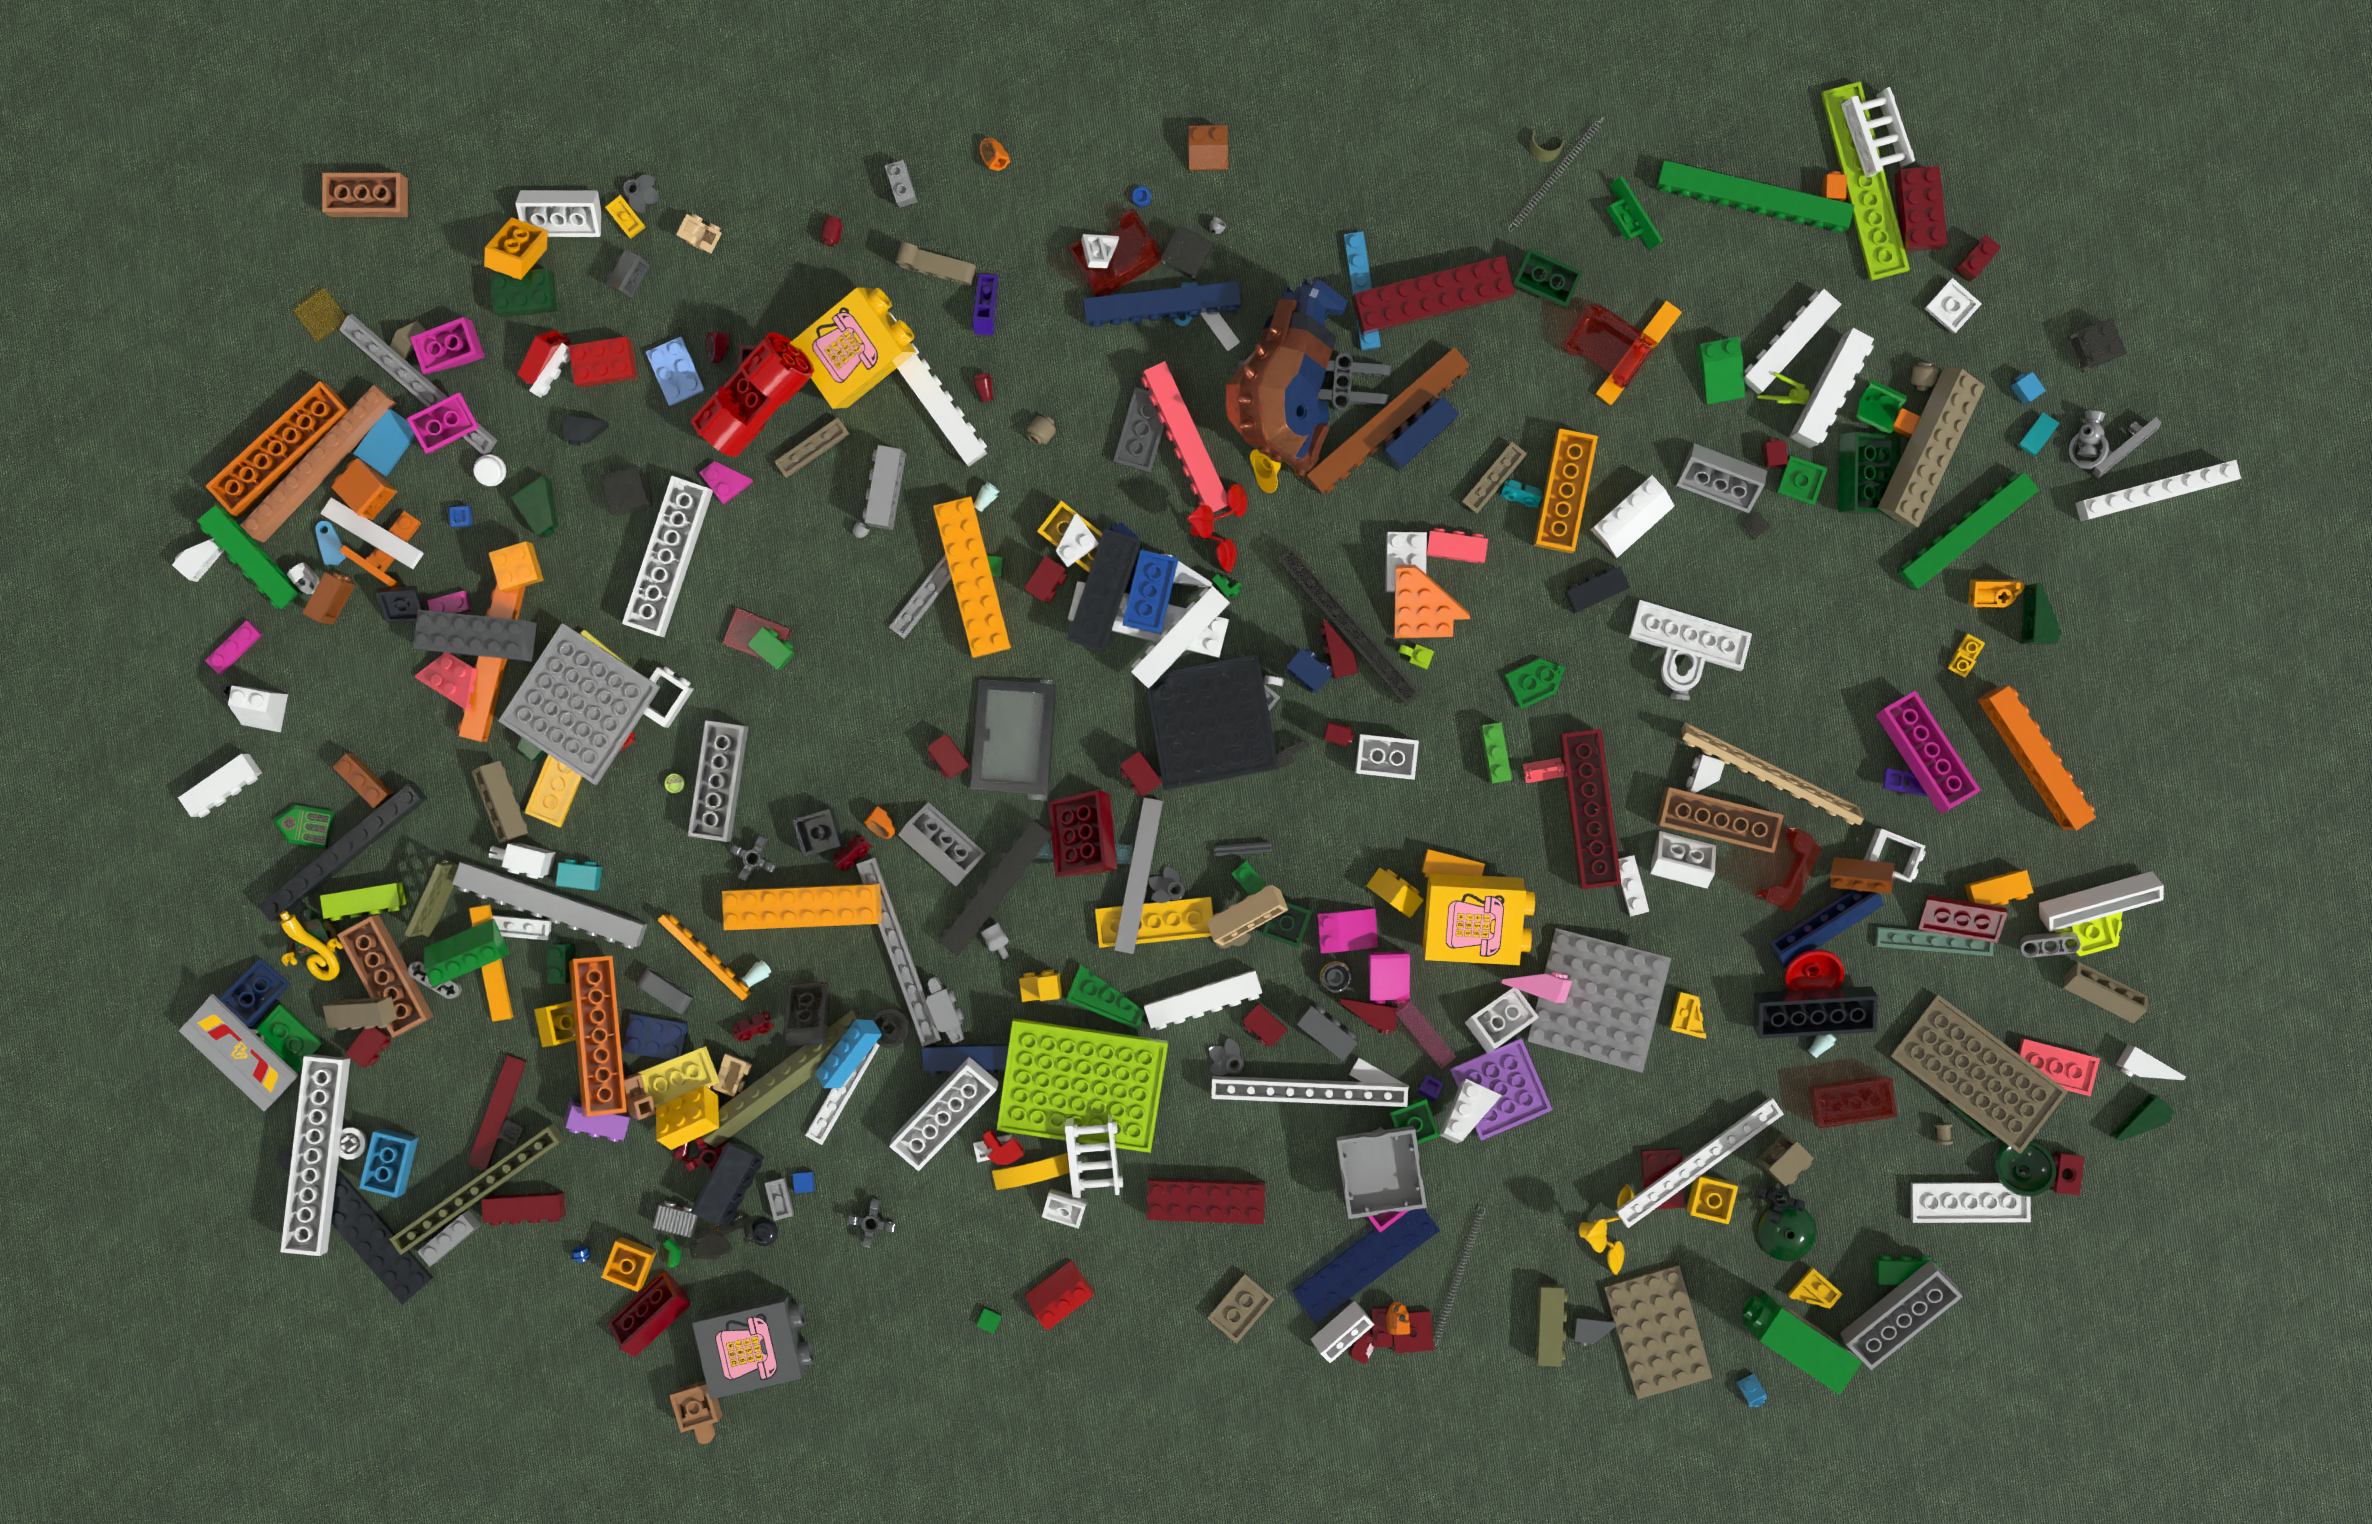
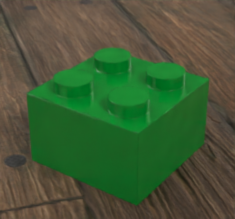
[1389,1096,1440,1144]

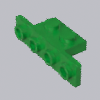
[1606,176,1663,250]

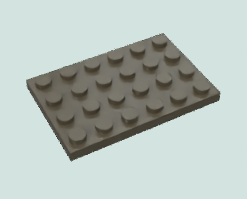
[1603,1264,1713,1399]

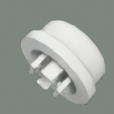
[473,454,506,486]
[339,1127,368,1159]

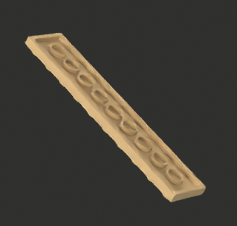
[1681,722,1864,825]

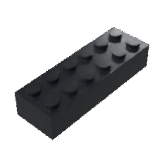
[1753,986,1878,1039]

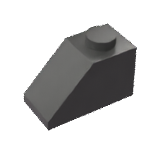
[1572,1314,1616,1346]

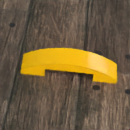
[992,1153,1070,1190]

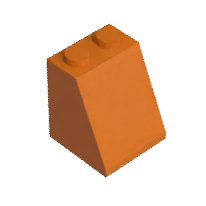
[331,458,398,520]

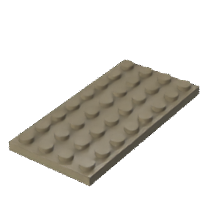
[1890,994,2068,1154]

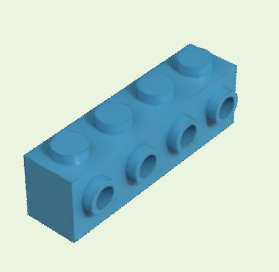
[815,1019,882,1088]

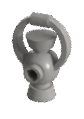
[2069,410,2109,469]

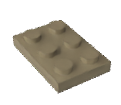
[1207,1273,1274,1344]

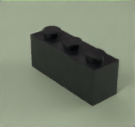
[1564,565,1630,613]

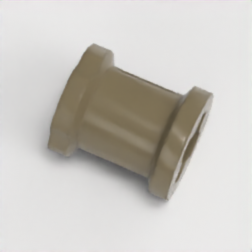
[1934,1122,1953,1145]

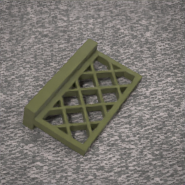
[405,859,459,937]

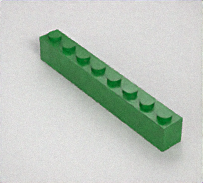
[1898,472,2039,591]

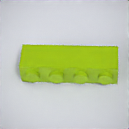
[320,882,406,921]

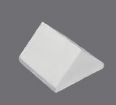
[1042,1188,1088,1229]

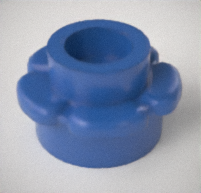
[571,1246,590,1263]

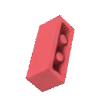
[1426,528,1488,564]

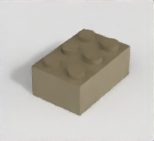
[1756,1133,1814,1186]

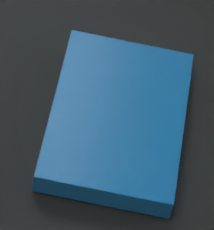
[353,408,416,476]

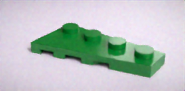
[1066,964,1145,1030]

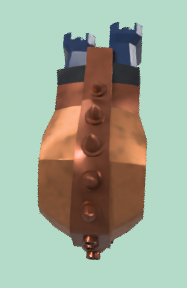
[1226,278,1348,478]

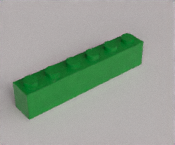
[197,505,303,609]

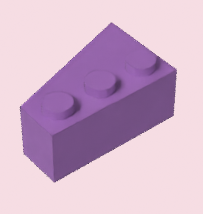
[564,1097,630,1142]

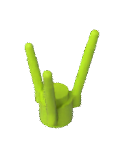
[1757,372,1810,405]

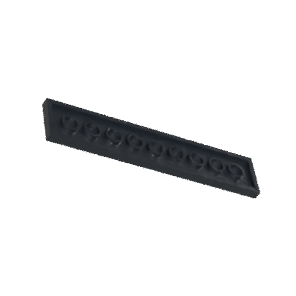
[275,1144,433,1305]

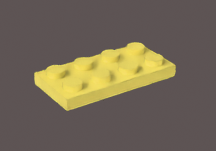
[638,1046,720,1107]

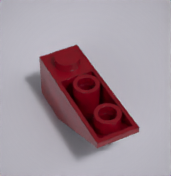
[1320,620,1358,679]

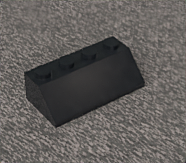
[691,1143,765,1225]

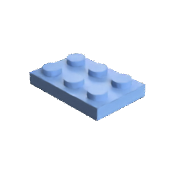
[646,337,706,406]

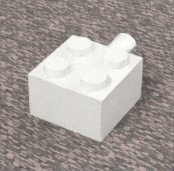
[489,843,556,879]

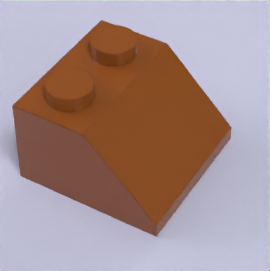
[1189,125,1228,171]

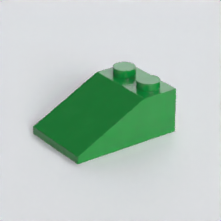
[1696,337,1745,405]

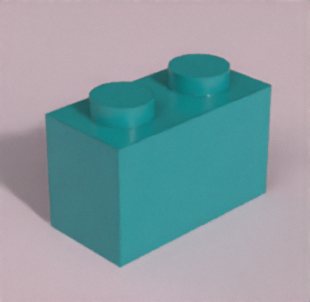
[556,859,602,890]

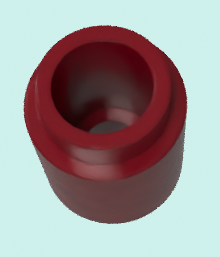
[820,216,843,247]

